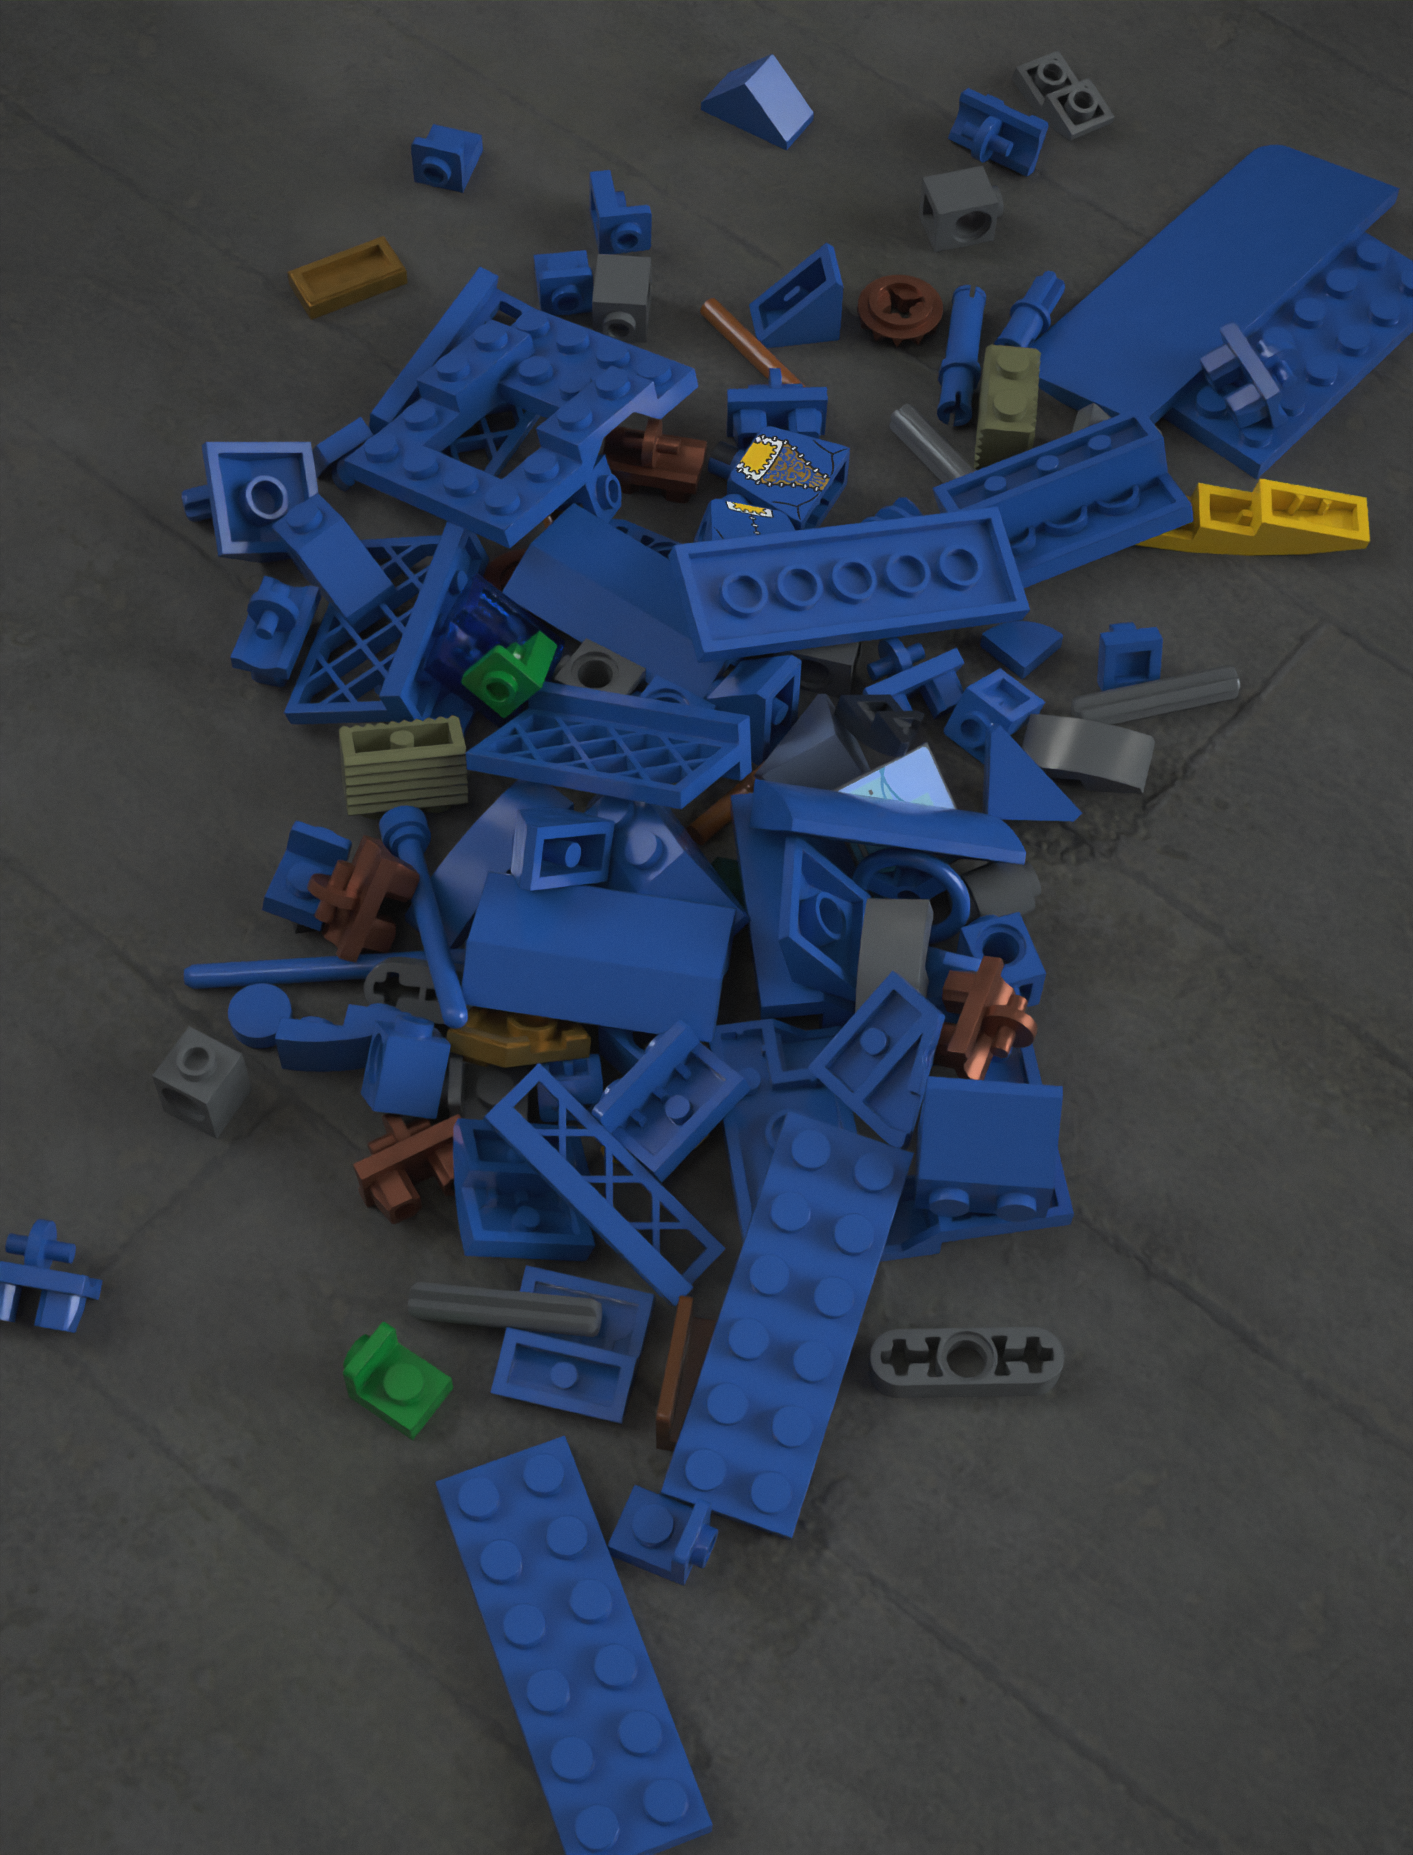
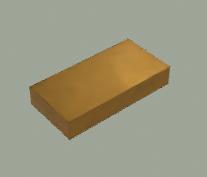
[287,236,408,320]

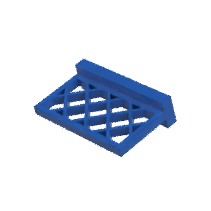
[369,267,540,477]
[284,521,489,725]
[465,681,752,809]

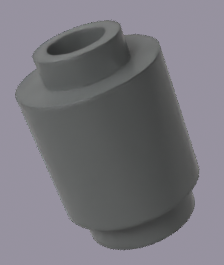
[945,861,1041,926]

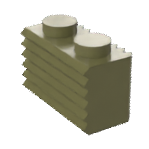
[974,344,1041,470]
[339,715,468,819]

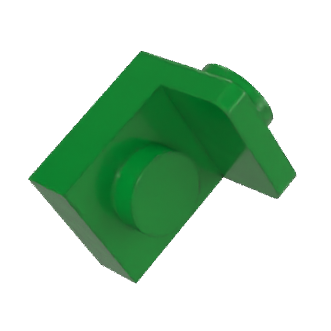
[461,631,557,718]
[343,1322,453,1441]

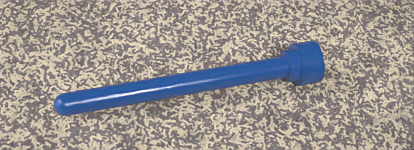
[379,805,468,1029]

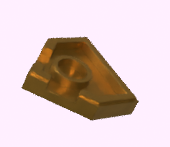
[447,1006,591,1068]

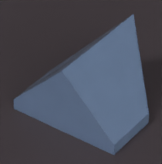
[754,694,871,790]

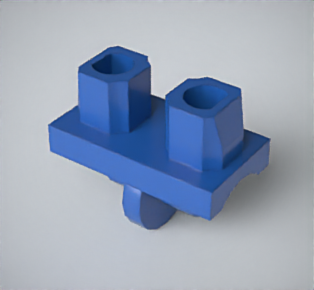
[948,88,1049,177]
[1199,321,1301,429]
[726,368,828,451]
[230,576,321,687]
[863,637,964,719]
[0,1219,103,1333]

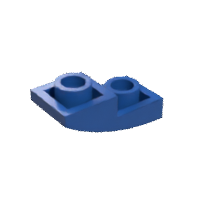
[275,1003,411,1072]

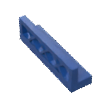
[483,1063,726,1307]

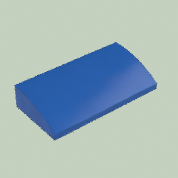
[748,779,1026,865]

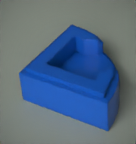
[980,621,1063,680]

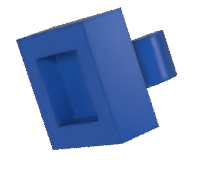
[312,417,373,492]
[1097,622,1163,691]

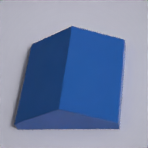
[201,442,319,563]
[778,833,871,1002]

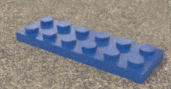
[668,507,1030,663]
[659,1110,914,1540]
[435,1435,713,1855]

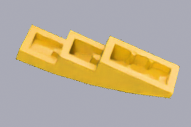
[1135,478,1370,556]

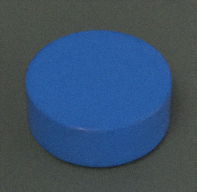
[228,983,293,1048]

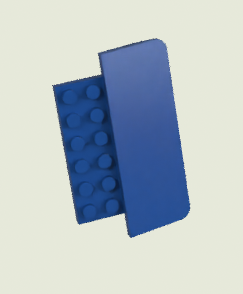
[1031,145,1413,480]

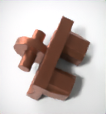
[601,417,707,504]
[307,835,420,963]
[933,956,1038,1080]
[353,1113,461,1225]

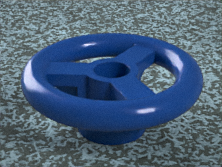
[851,847,971,944]

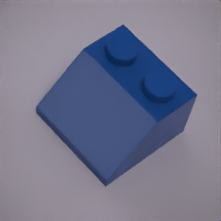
[914,1076,1063,1222]

